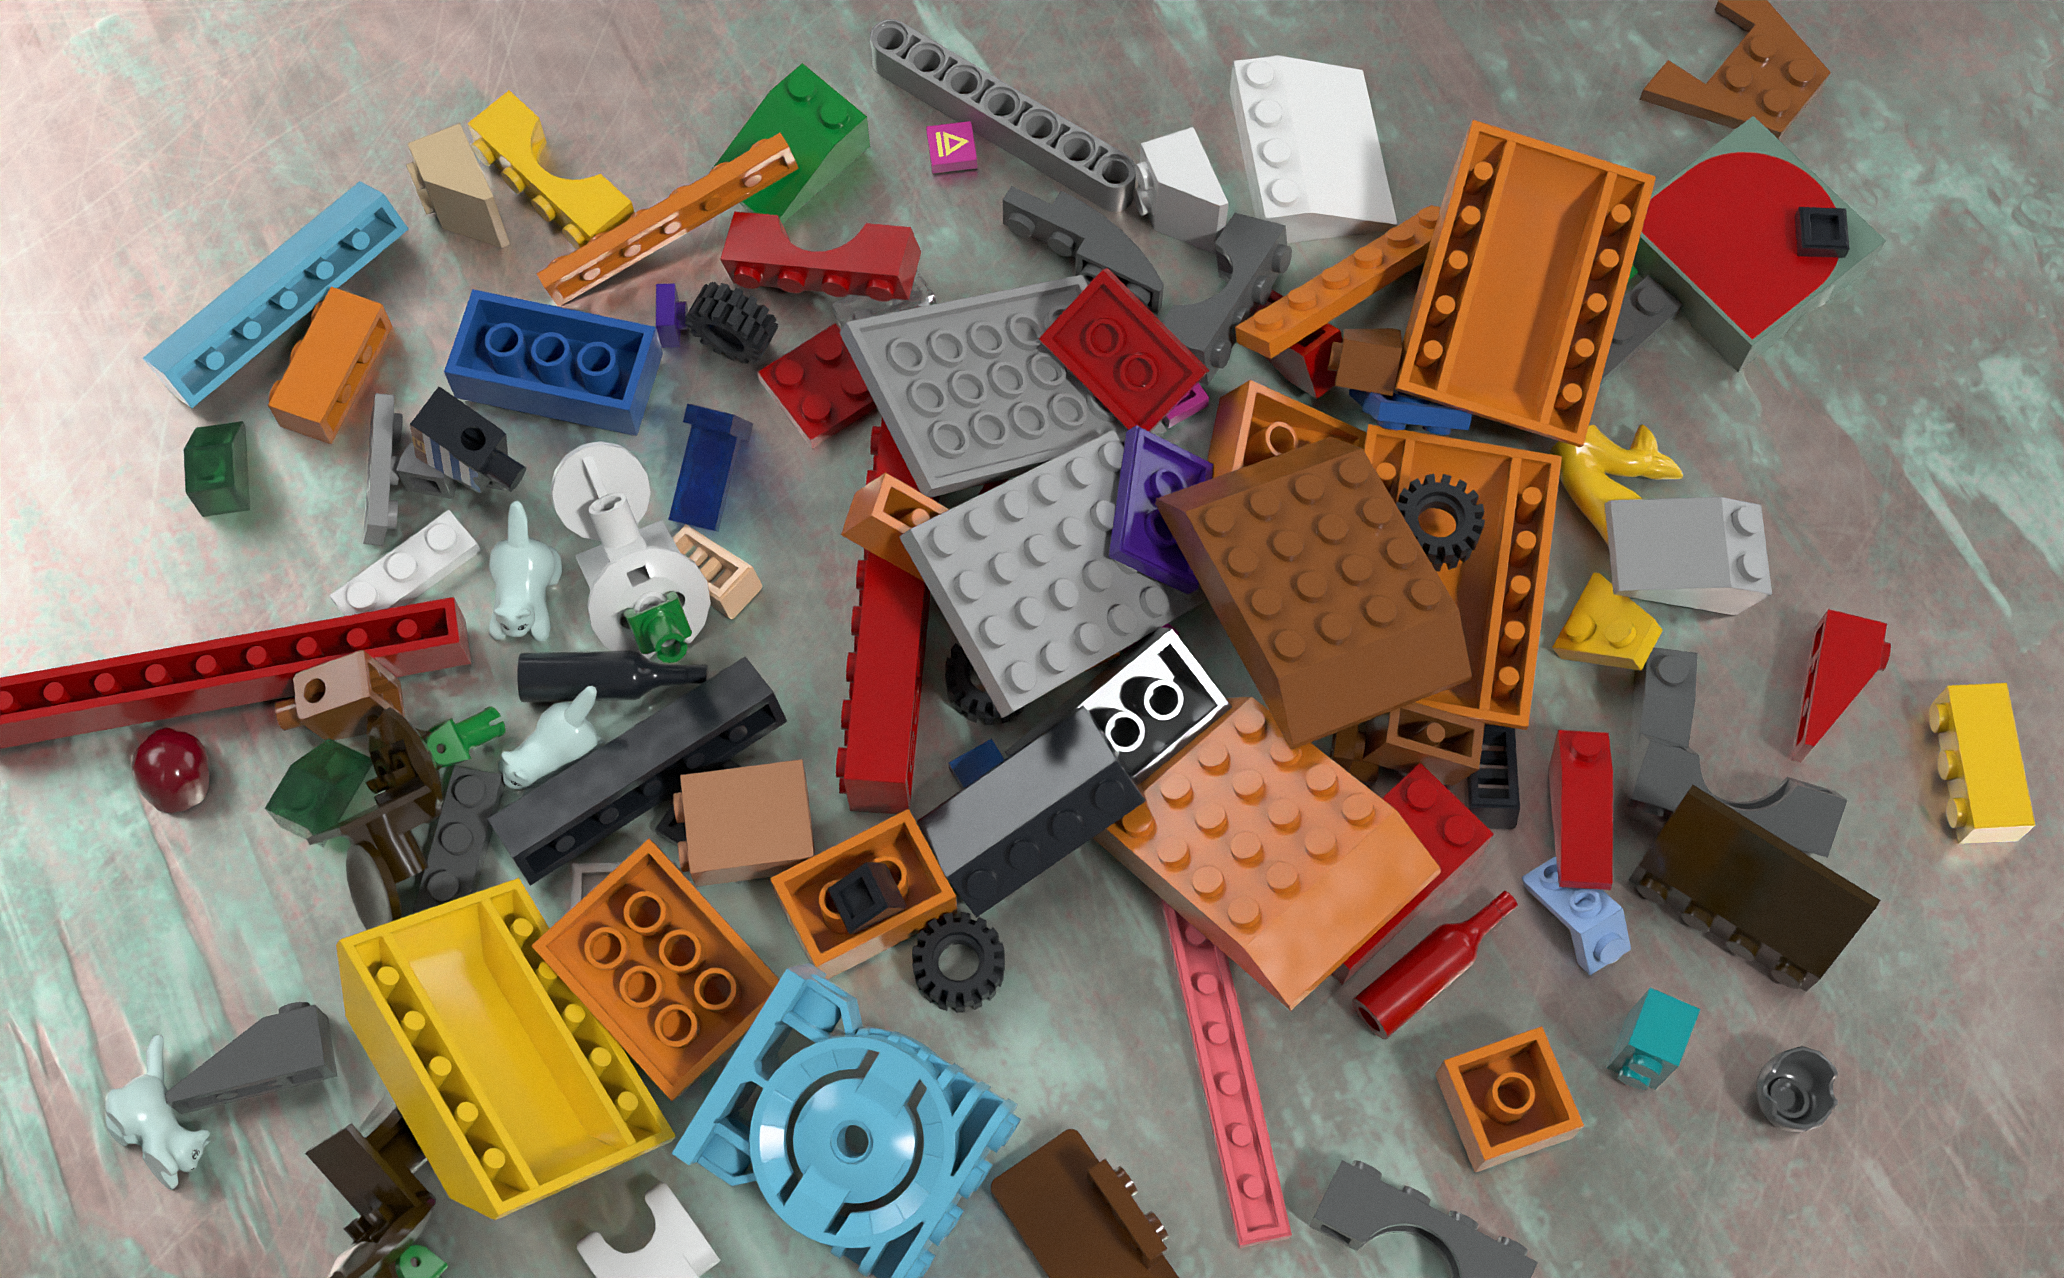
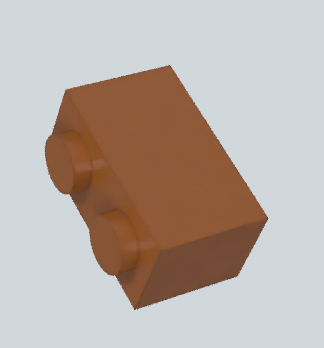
[1362,702,1485,786]

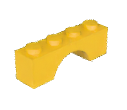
[467,90,635,250]

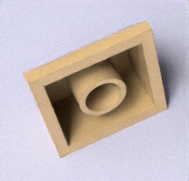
[406,123,510,248]

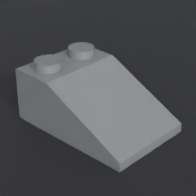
[1605,497,1772,615]

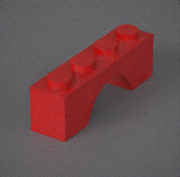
[720,211,921,302]

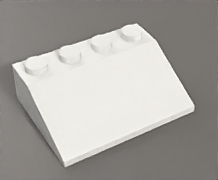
[1230,55,1398,243]

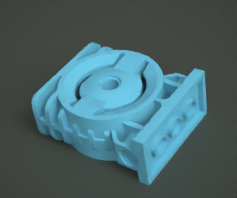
[671,963,1021,1278]

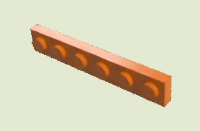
[536,133,799,307]
[1235,205,1441,359]

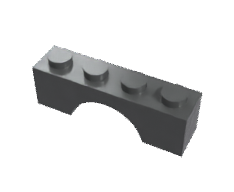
[1162,213,1292,385]
[1623,733,1847,858]
[1309,1160,1538,1278]

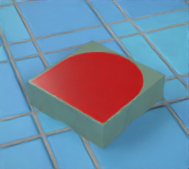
[1633,116,1886,372]

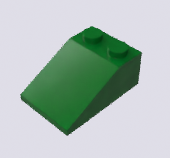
[709,63,870,224]

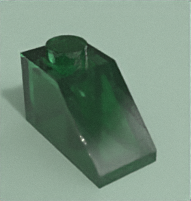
[183,421,250,517]
[264,738,373,848]

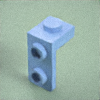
[1522,856,1631,975]

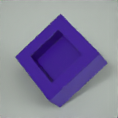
[656,283,688,348]

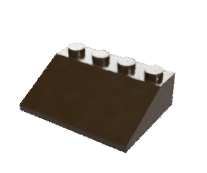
[1628,784,1881,992]

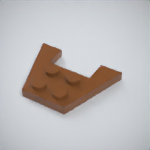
[1639,0,1831,139]

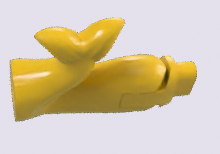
[1550,424,1683,546]

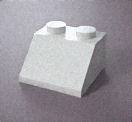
[1133,127,1228,254]

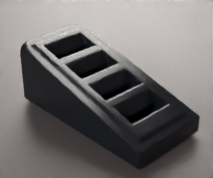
[1464,724,1520,829]

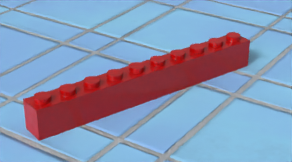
[0,597,471,749]

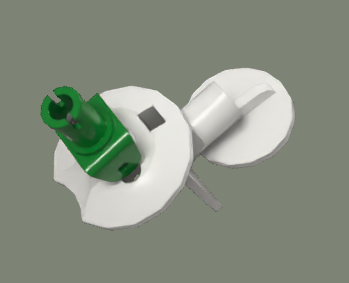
[550,441,711,663]

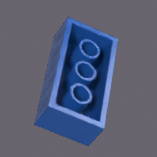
[444,289,663,436]

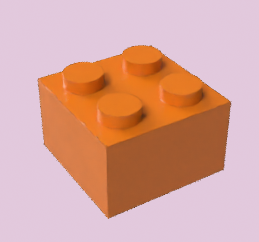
[1435,1026,1584,1173]

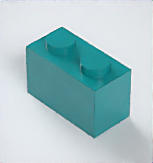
[1607,987,1701,1090]

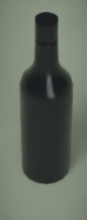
[517,651,709,702]

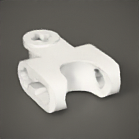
[576,1181,720,1278]

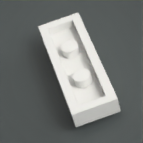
[329,510,481,616]

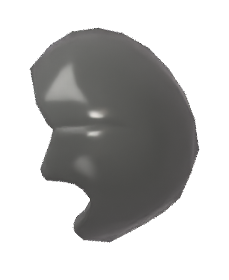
[1756,1046,1838,1134]

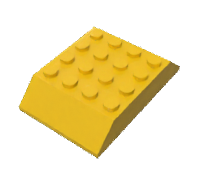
[336,878,676,1220]

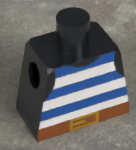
[410,386,526,493]

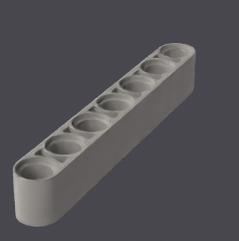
[870,19,1136,212]

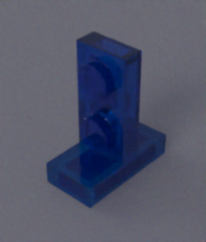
[668,403,753,532]

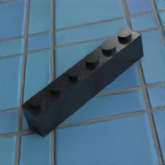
[487,656,787,886]

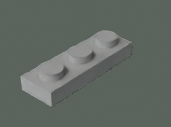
[363,393,403,546]

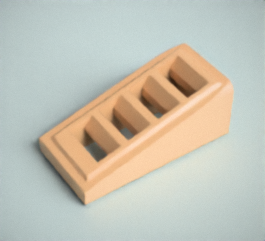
[673,524,762,619]

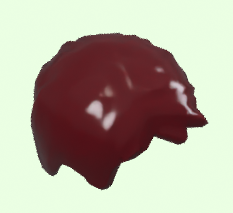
[131,727,209,813]

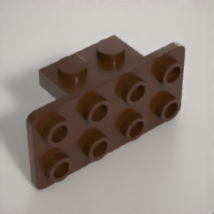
[991,1129,1179,1278]

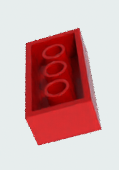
[1332,763,1494,985]

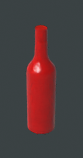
[1352,891,1518,1040]

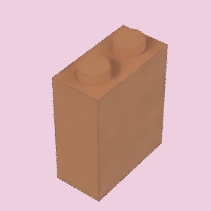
[673,759,815,887]

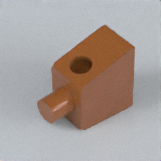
[275,650,405,741]

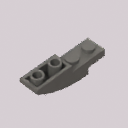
[1002,186,1164,314]

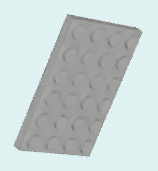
[840,275,1166,498]
[899,430,1208,718]

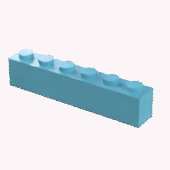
[142,181,409,408]

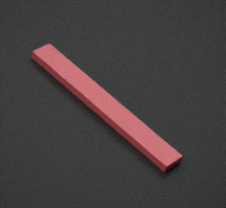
[1160,897,1292,1249]

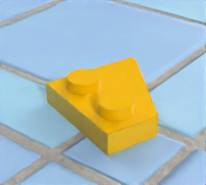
[1552,572,1663,671]

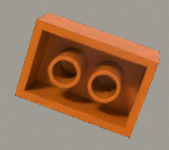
[770,809,958,980]

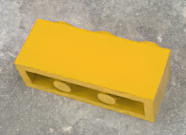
[1929,683,2035,844]

